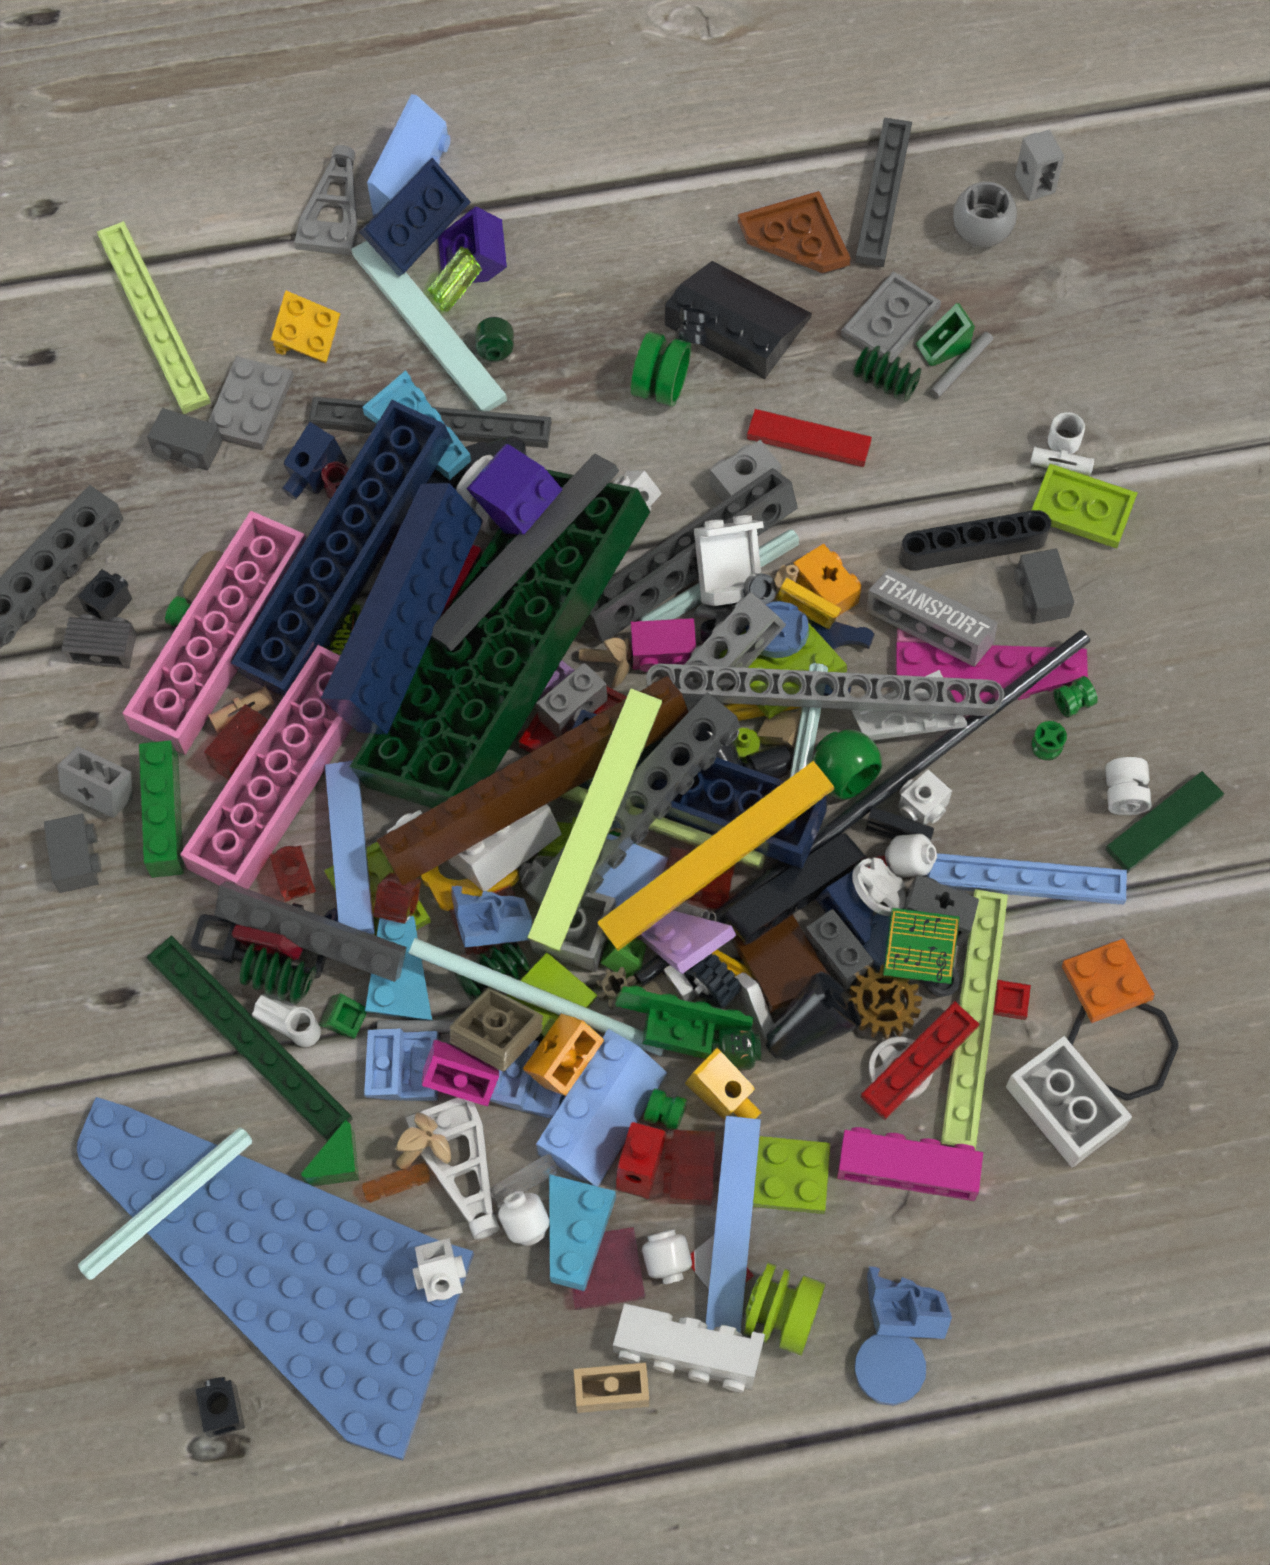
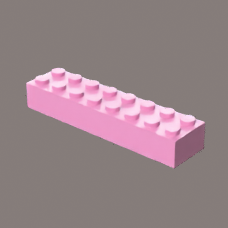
[122,511,306,755]
[180,645,352,889]

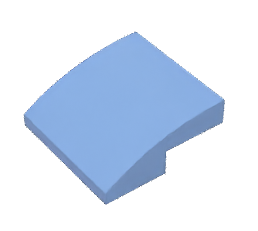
[595,833,668,907]
[364,1028,440,1101]
[490,1040,564,1119]

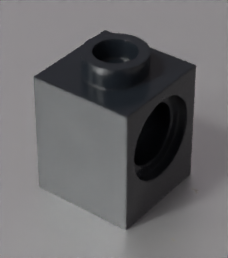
[78,569,132,621]
[195,1377,245,1438]

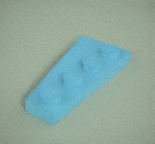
[362,370,471,480]

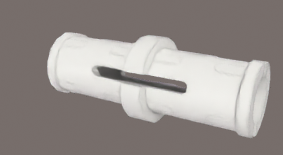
[1030,446,1095,477]

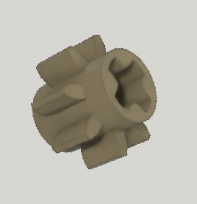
[596,967,637,1010]

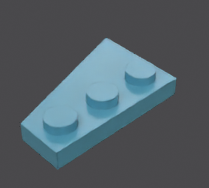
[365,912,432,1020]
[549,1174,616,1291]

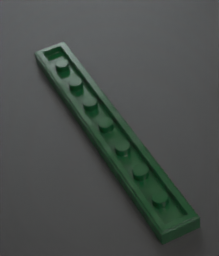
[146,935,353,1141]

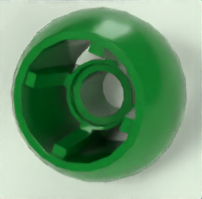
[811,729,882,800]

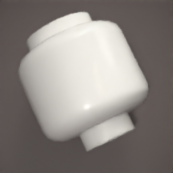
[885,834,937,878]
[498,1191,550,1246]
[642,1229,692,1284]

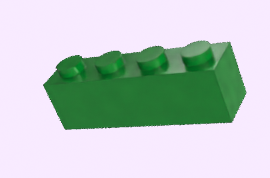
[139,740,184,878]

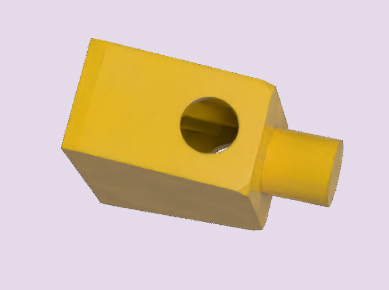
[685,1048,762,1120]

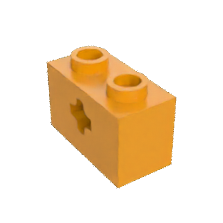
[793,543,861,617]
[523,1013,604,1096]

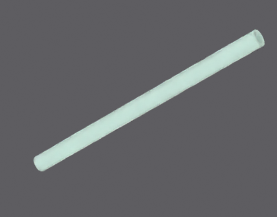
[408,938,664,1056]

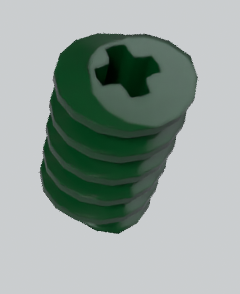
[853,345,922,402]
[454,942,530,1001]
[240,943,317,1005]

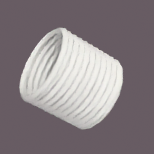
[1048,412,1085,454]

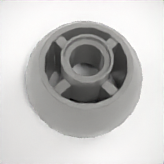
[953,182,1017,247]

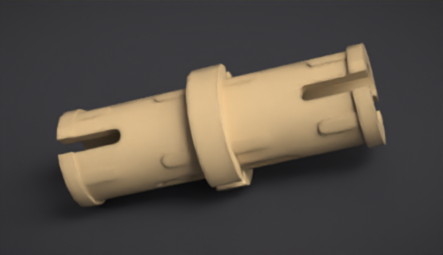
[208,686,274,733]

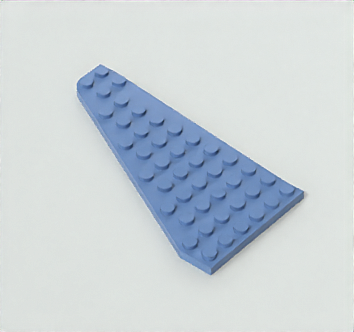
[77,1097,474,1461]

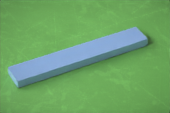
[325,760,375,934]
[927,853,1127,905]
[706,1116,761,1333]

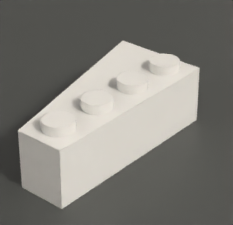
[613,1304,765,1393]

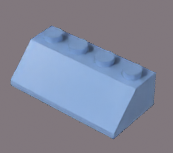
[367,94,451,217]
[536,1029,667,1187]

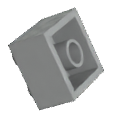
[530,892,617,972]

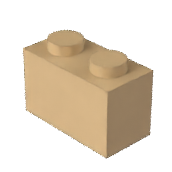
[574,1363,649,1413]

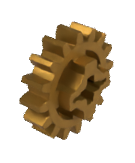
[848,965,922,1040]

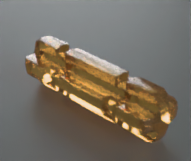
[362,1163,430,1203]

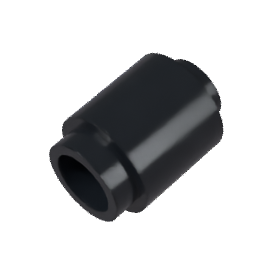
[743,745,792,778]

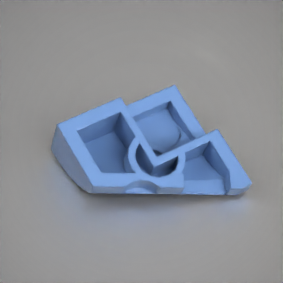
[451,886,532,947]
[867,1266,952,1339]

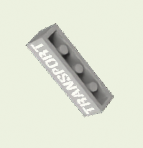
[866,568,998,667]

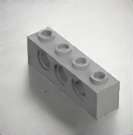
[684,592,786,711]

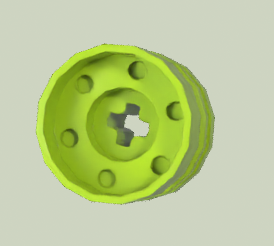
[744,1262,826,1356]

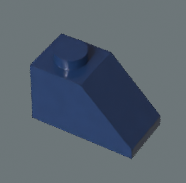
[815,871,874,946]

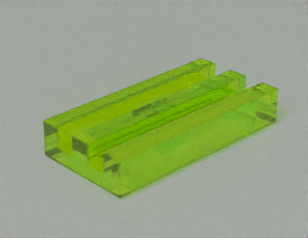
[428,247,482,312]

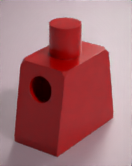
[616,1122,667,1199]

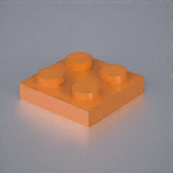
[1062,938,1155,1023]

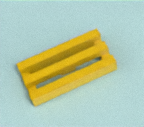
[775,577,841,629]

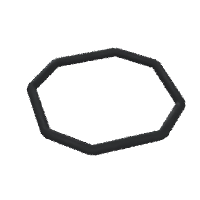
[1068,1003,1179,1100]

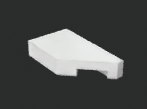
[735,972,774,1040]

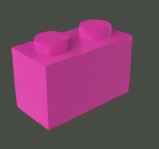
[631,618,696,672]
[422,1039,499,1107]

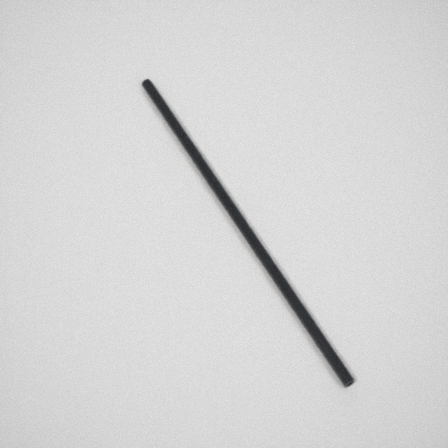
[633,630,1090,987]

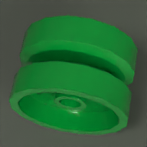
[630,331,691,407]

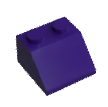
[438,206,507,285]
[466,444,563,535]

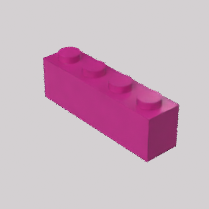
[837,1127,983,1201]

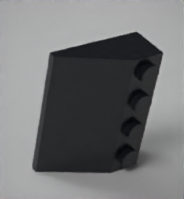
[665,261,812,379]

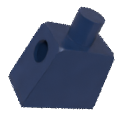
[281,422,347,500]

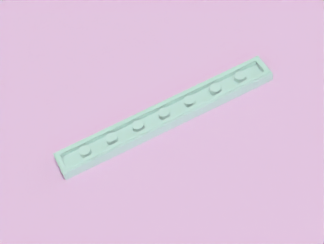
[351,241,507,412]

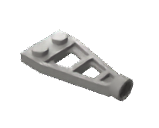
[294,145,358,256]

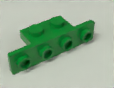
[615,986,753,1059]

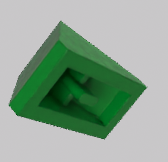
[915,303,975,366]
[301,1120,359,1187]

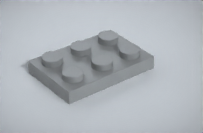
[208,356,294,450]

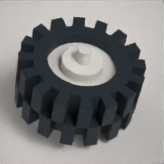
[683,953,742,1009]

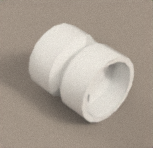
[1105,757,1152,816]

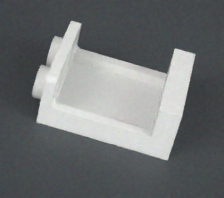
[694,515,764,606]

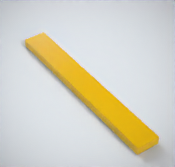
[597,761,834,951]

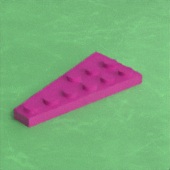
[896,642,1088,703]

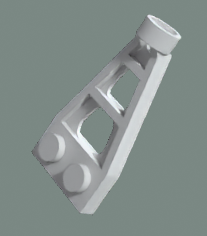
[406,1097,500,1239]

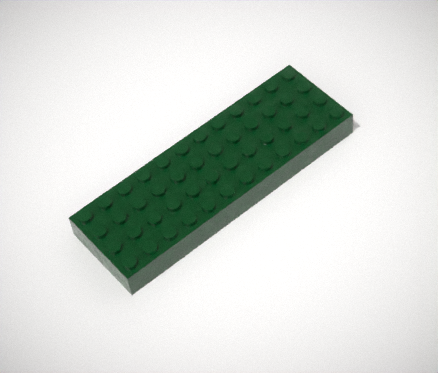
[349,469,650,808]

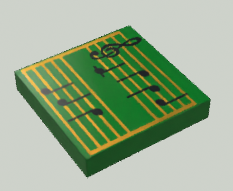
[882,907,960,984]

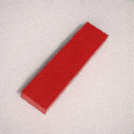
[747,409,872,467]
[860,1001,980,1120]

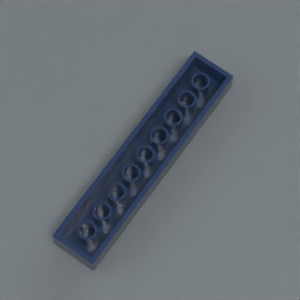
[231,400,452,697]

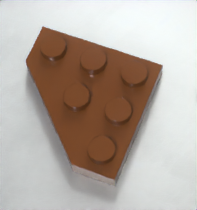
[738,191,851,273]

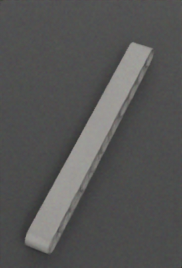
[646,664,1004,716]

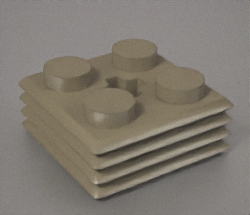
[449,987,543,1071]

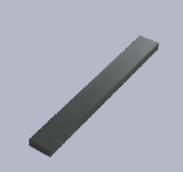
[308,396,552,448]
[431,453,619,651]

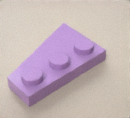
[638,910,736,974]

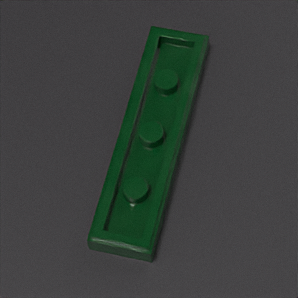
[1105,771,1225,874]

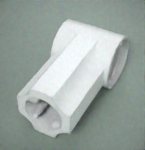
[252,993,321,1047]

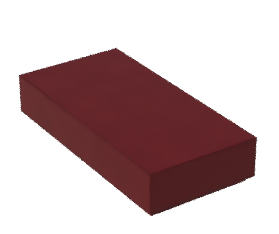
[231,924,303,960]

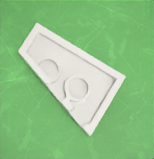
[851,670,968,741]

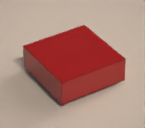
[993,980,1031,1020]

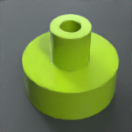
[734,728,760,762]

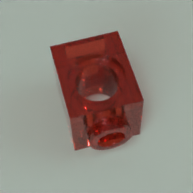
[269,845,316,902]
[373,872,422,924]

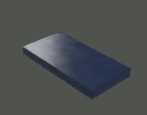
[359,157,471,277]

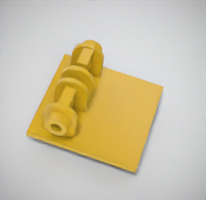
[270,290,341,363]

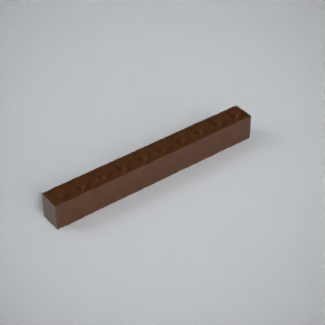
[377,676,689,886]

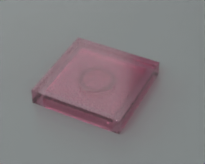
[572,1227,645,1310]

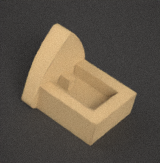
[757,711,801,749]

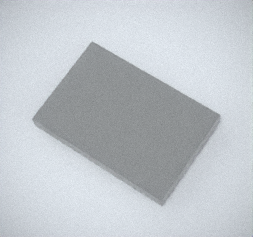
[841,271,941,363]

